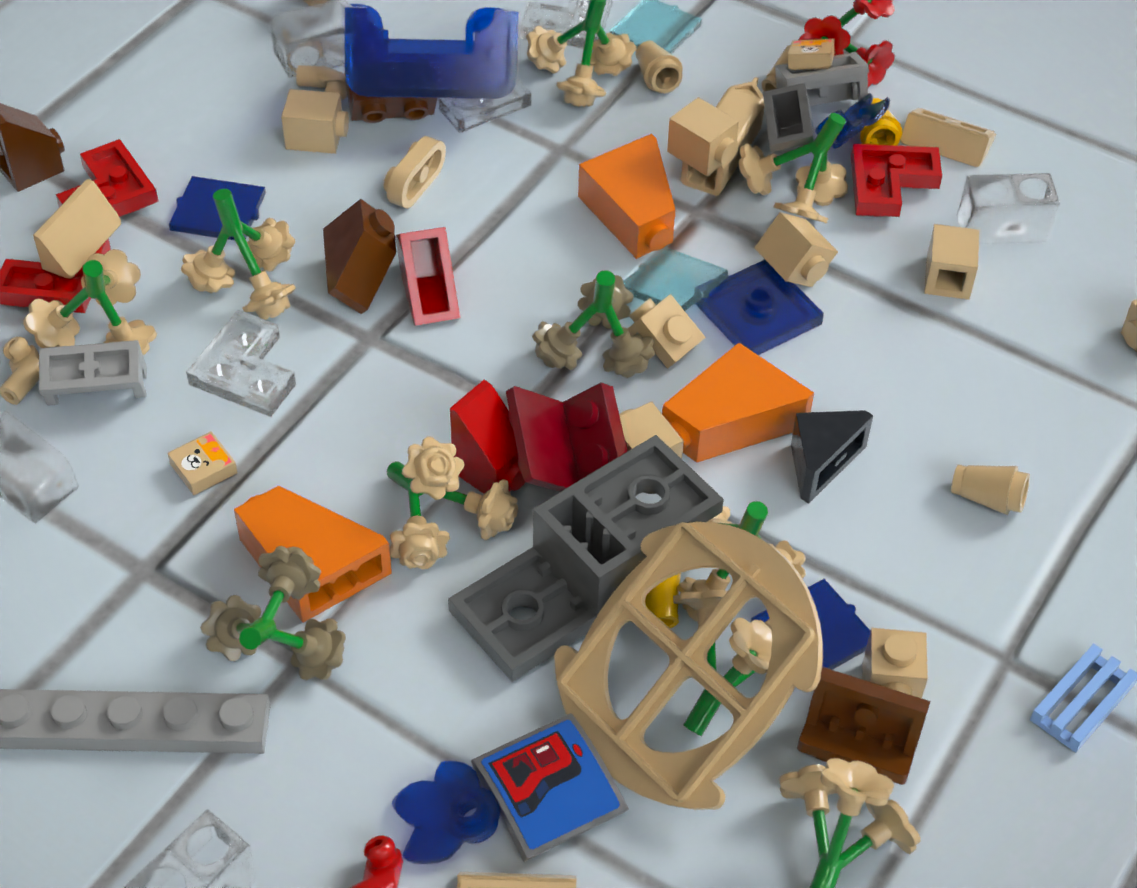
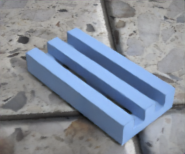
[1030,644,1137,753]

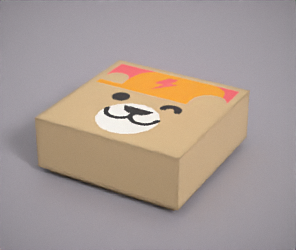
[788,39,835,70]
[167,431,238,495]

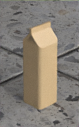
[681,77,765,196]

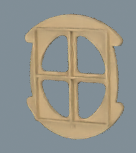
[554,522,823,810]

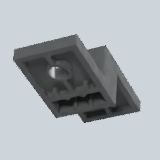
[448,435,724,682]

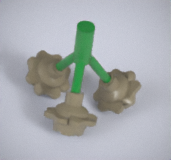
[532,270,655,378]
[200,546,346,680]

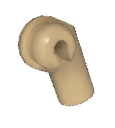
[296,65,347,101]
[0,337,39,405]

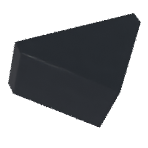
[791,410,873,504]

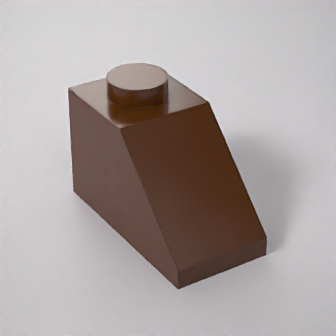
[0,103,65,192]
[323,199,397,314]

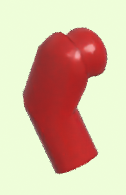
[350,835,403,888]

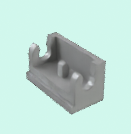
[775,52,869,106]
[39,340,147,405]

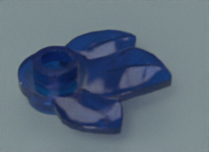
[815,93,890,149]
[392,761,500,864]

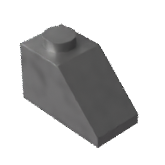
[763,83,816,156]

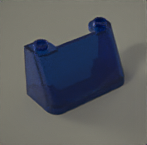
[341,3,519,99]

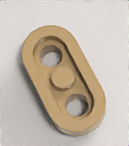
[384,136,446,208]

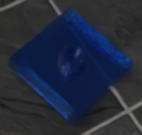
[694,260,824,355]

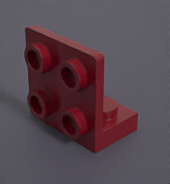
[506,382,628,492]

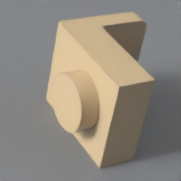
[627,294,706,369]

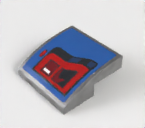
[471,713,629,862]

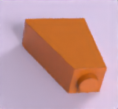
[578,134,676,259]
[662,343,814,462]
[234,486,392,623]

